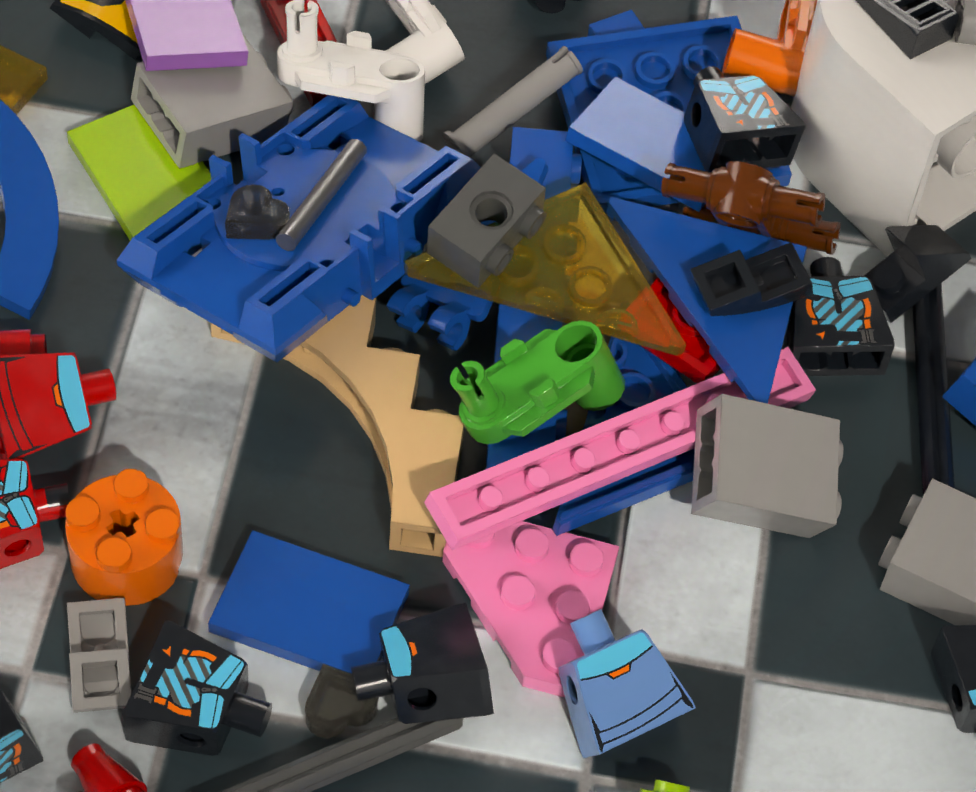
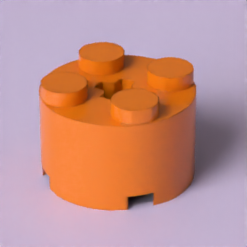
[65,469,183,606]

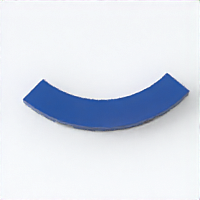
[0,99,59,320]

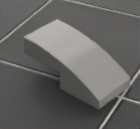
[67,598,132,713]

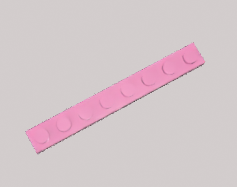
[424,347,816,550]

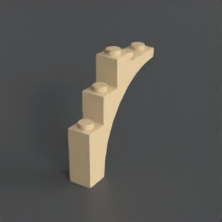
[211,295,464,557]

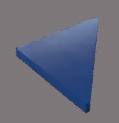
[607,196,807,404]
[552,302,695,536]

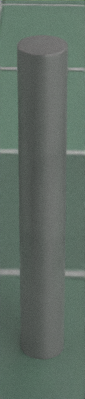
[276,139,367,251]

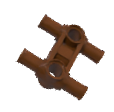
[661,161,840,255]

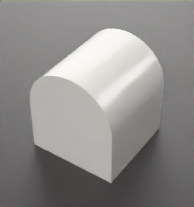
[791,0,976,257]

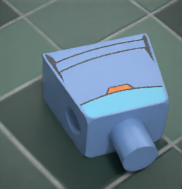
[559,609,696,759]

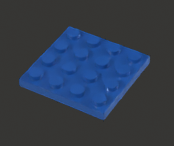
[546,15,792,216]

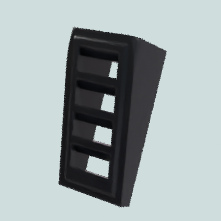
[856,0,959,59]

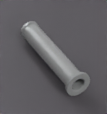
[443,46,583,158]

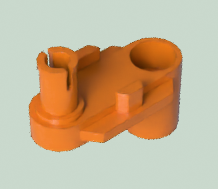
[722,0,817,97]

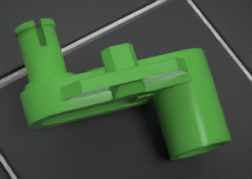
[450,320,625,444]

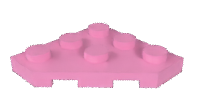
[442,521,619,698]

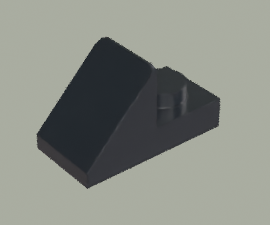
[864,225,971,323]

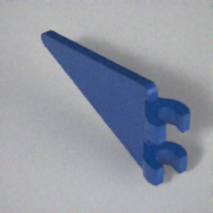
[387,158,548,351]

